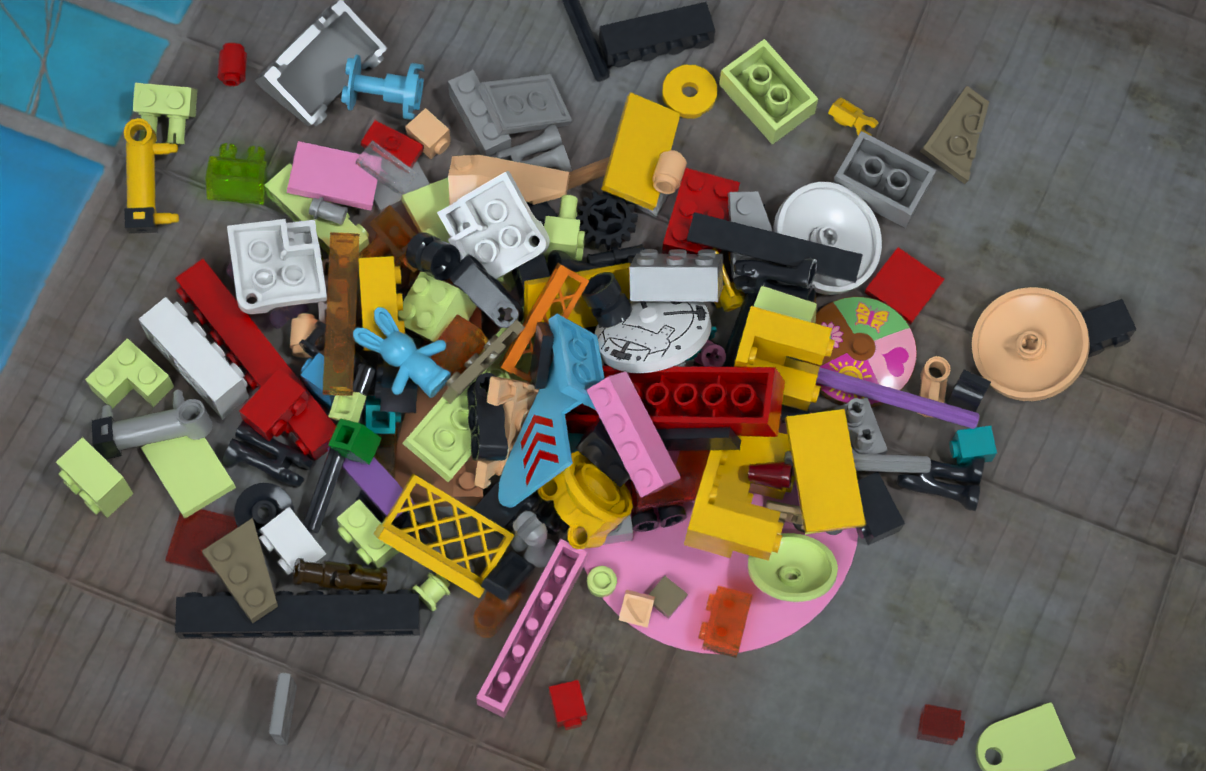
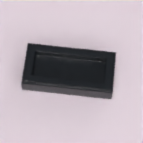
[529,322,554,389]
[481,551,536,603]

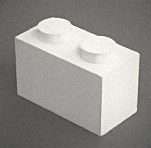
[259,507,326,575]

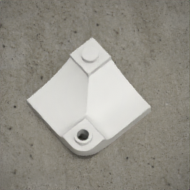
[437,171,550,279]
[227,219,327,314]

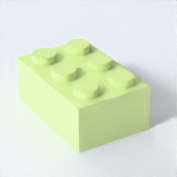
[719,39,818,145]

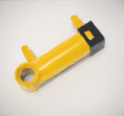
[123,118,179,234]

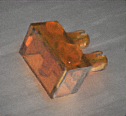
[358,205,418,273]

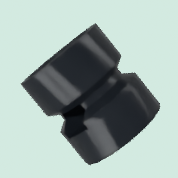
[406,232,461,281]
[582,272,632,328]

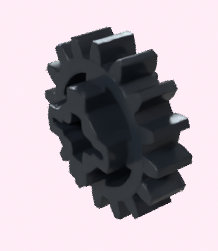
[576,190,638,250]

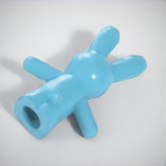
[353,307,451,398]

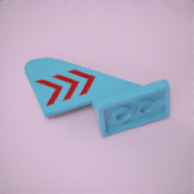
[498,314,604,508]

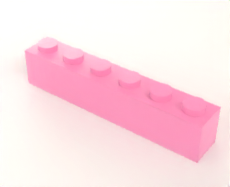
[476,539,588,718]

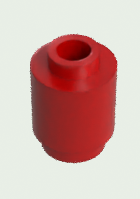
[217,43,247,87]

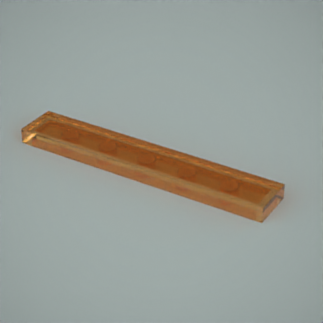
[323,232,360,396]

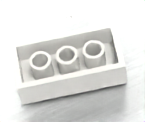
[139,297,249,420]

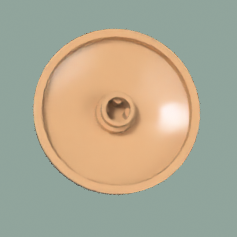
[972,287,1090,401]

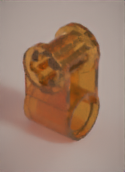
[473,591,524,638]

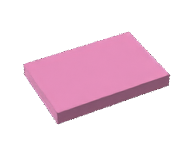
[287,141,382,211]

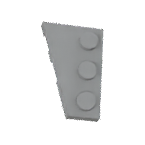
[728,191,782,279]

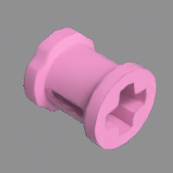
[694,340,726,367]

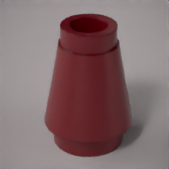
[748,461,792,490]

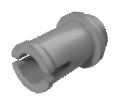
[309,197,348,225]

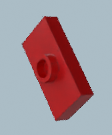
[361,120,424,171]

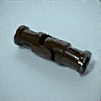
[293,558,388,592]

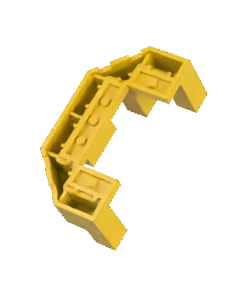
[684,306,835,561]

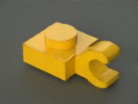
[828,97,878,136]

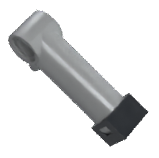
[92,390,213,460]

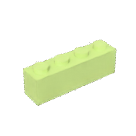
[265,163,370,271]

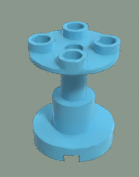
[341,54,424,120]

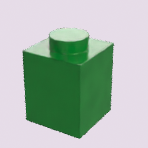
[328,418,382,465]

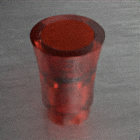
[630,472,696,513]

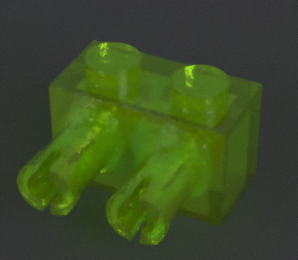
[205,143,267,205]

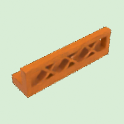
[499,263,589,382]

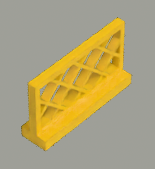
[373,474,515,598]

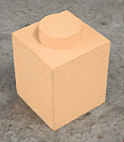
[406,108,451,159]

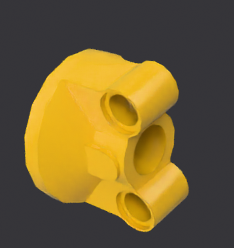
[538,451,633,549]

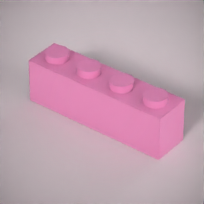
[586,371,681,498]

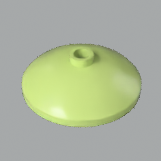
[747,533,838,602]

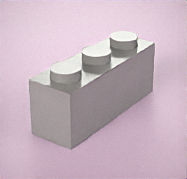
[448,70,511,157]

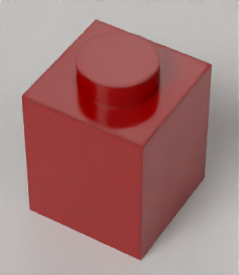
[549,680,587,730]

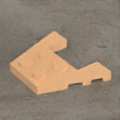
[474,376,539,489]

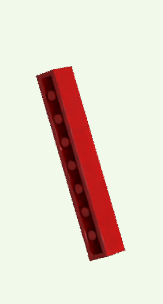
[175,259,336,461]

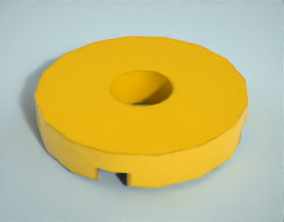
[662,65,717,118]

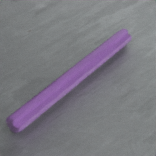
[816,367,979,429]

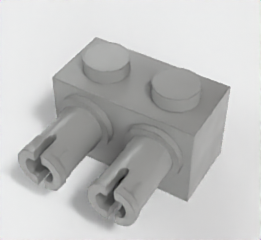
[834,397,888,455]

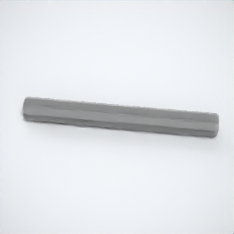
[784,451,931,473]

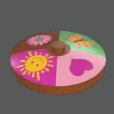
[801,297,917,408]

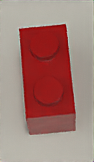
[239,368,309,441]

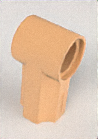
[917,356,951,418]

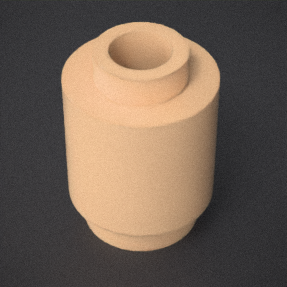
[652,150,687,194]
[290,313,319,358]

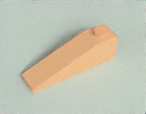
[448,155,570,205]

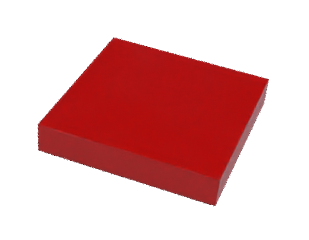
[864,247,945,325]

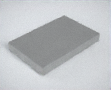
[478,74,572,135]

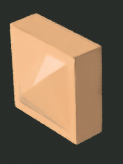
[619,589,655,628]

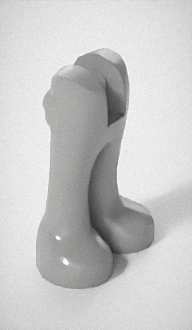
[490,124,572,172]
[511,511,557,568]

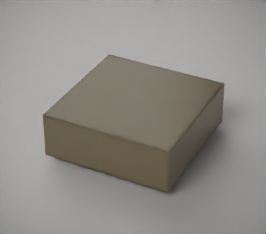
[649,576,688,619]

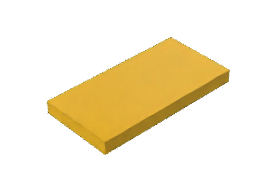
[601,92,681,211]
[524,263,631,338]
[785,409,865,534]

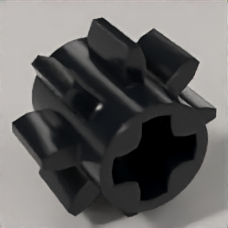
[536,500,569,535]

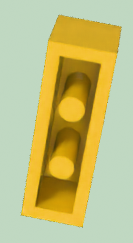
[358,256,405,351]

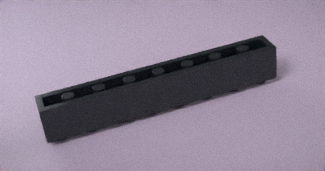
[175,589,420,639]

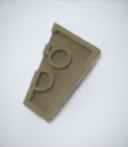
[920,86,989,184]
[442,319,525,404]
[202,518,278,624]

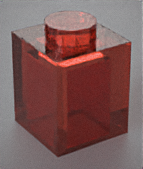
[917,704,965,746]

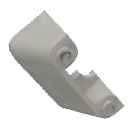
[254,0,387,127]

